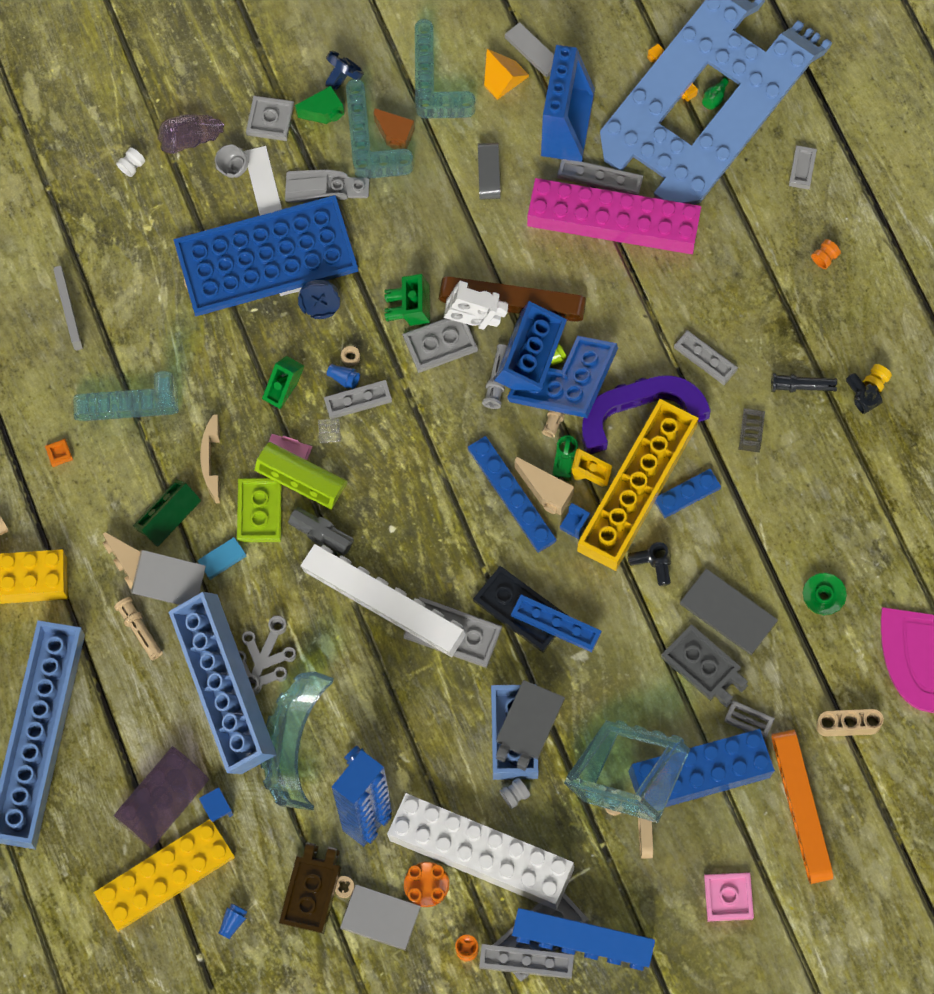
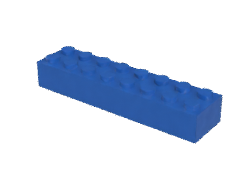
[332,750,392,847]

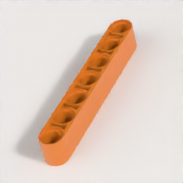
[772,729,833,884]

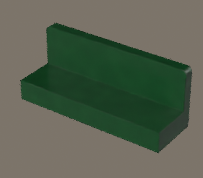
[133,479,201,547]

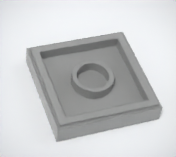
[246,96,295,141]

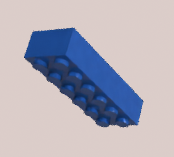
[628,729,775,812]
[512,908,655,971]

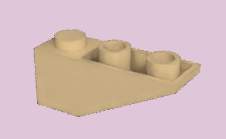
[103,532,140,589]

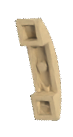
[200,415,220,503]

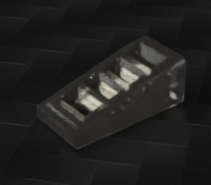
[738,408,765,453]

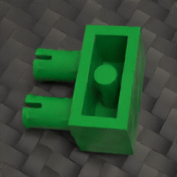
[384,274,430,326]

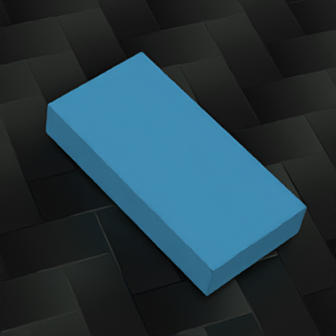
[197,537,247,580]

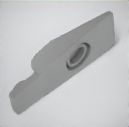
[285,170,369,202]

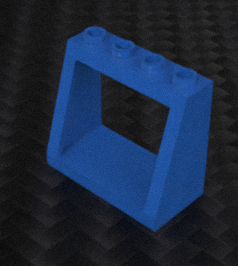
[541,45,595,162]

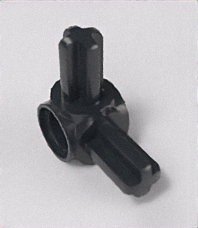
[846,373,883,414]
[627,542,671,586]

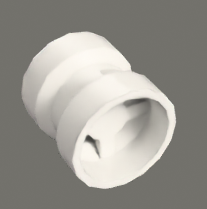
[116,148,145,177]

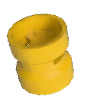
[863,364,892,394]

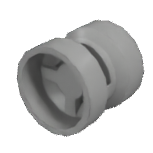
[499,777,531,809]

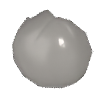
[214,144,249,178]

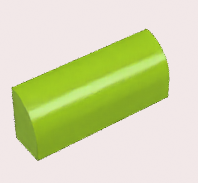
[254,442,347,510]

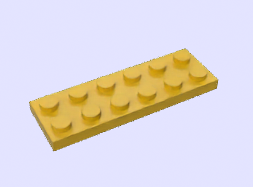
[93,819,235,932]

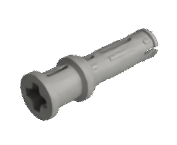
[482,344,507,409]

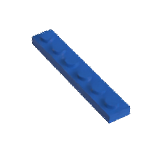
[468,436,556,553]

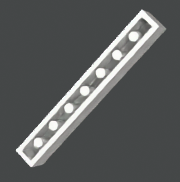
[301,544,466,657]

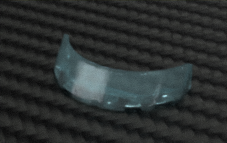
[260,672,334,811]

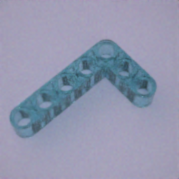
[415,19,476,118]
[346,79,414,179]
[73,371,179,421]

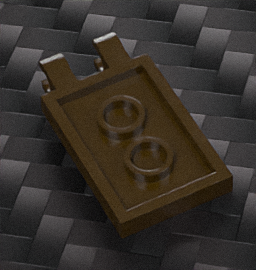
[279,842,341,934]

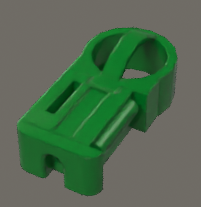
[552,436,578,481]

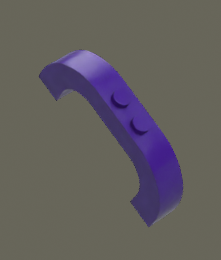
[582,376,711,455]

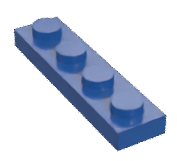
[511,595,602,653]

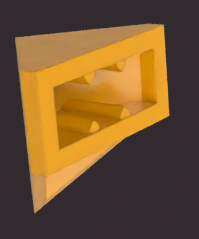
[484,49,529,100]

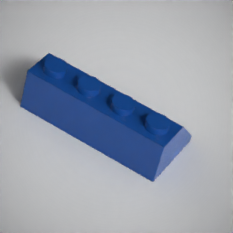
[494,301,567,390]

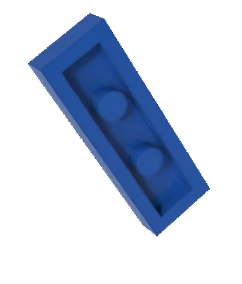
[655,469,721,519]

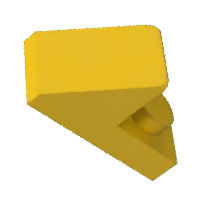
[572,449,612,487]

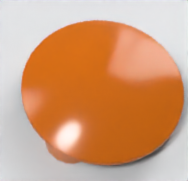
[404,862,449,907]

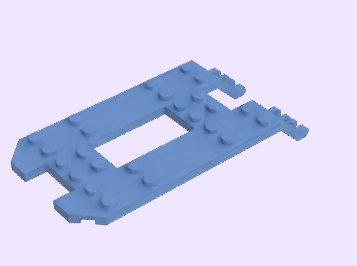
[600,0,832,204]

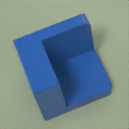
[560,503,590,539]
[199,788,233,822]

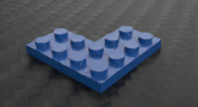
[507,336,618,418]

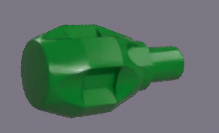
[702,78,729,110]

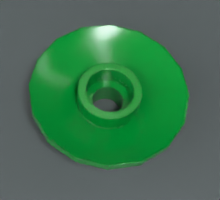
[802,573,847,616]

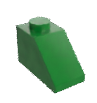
[295,86,344,124]
[262,356,304,409]

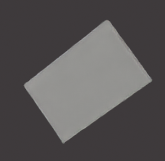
[403,318,478,373]
[131,550,206,605]
[340,885,421,951]

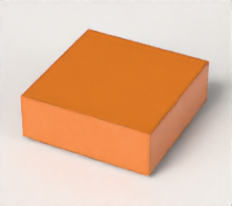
[45,439,73,467]

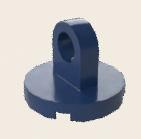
[325,51,364,91]
[298,280,341,319]

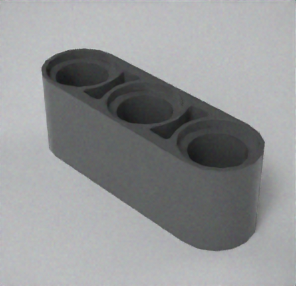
[478,143,500,200]

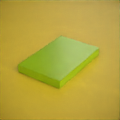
[237,478,282,543]

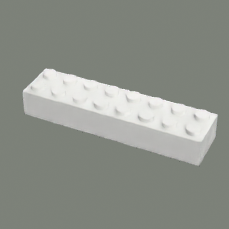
[387,793,574,910]

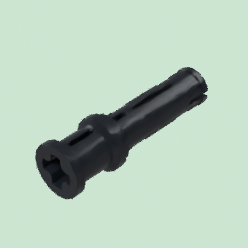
[771,373,837,393]

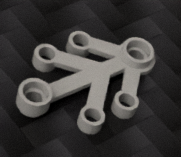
[239,616,296,696]

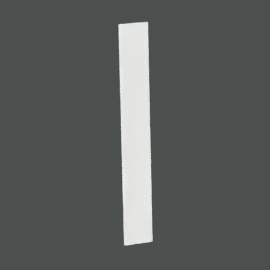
[244,146,301,296]

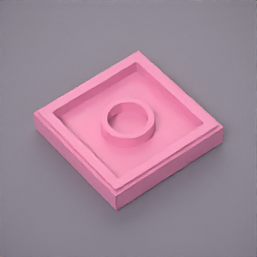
[704,873,754,922]

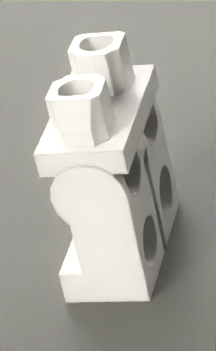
[444,281,508,330]

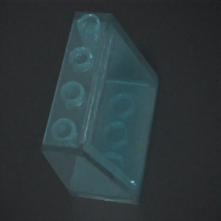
[564,720,690,823]

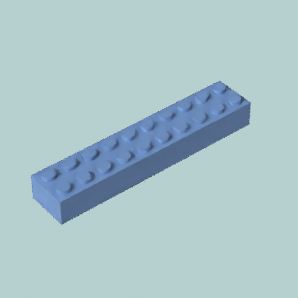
[0,621,85,850]

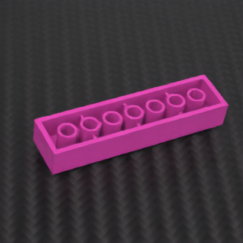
[527,178,701,255]

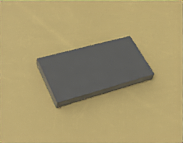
[680,569,778,656]

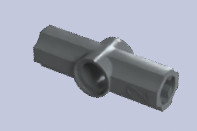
[288,507,354,556]

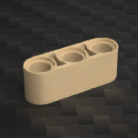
[816,709,884,737]

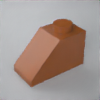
[374,108,415,151]

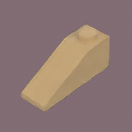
[515,457,574,515]

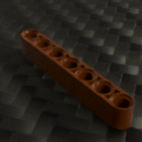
[438,277,586,322]

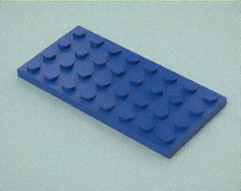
[173,195,359,317]

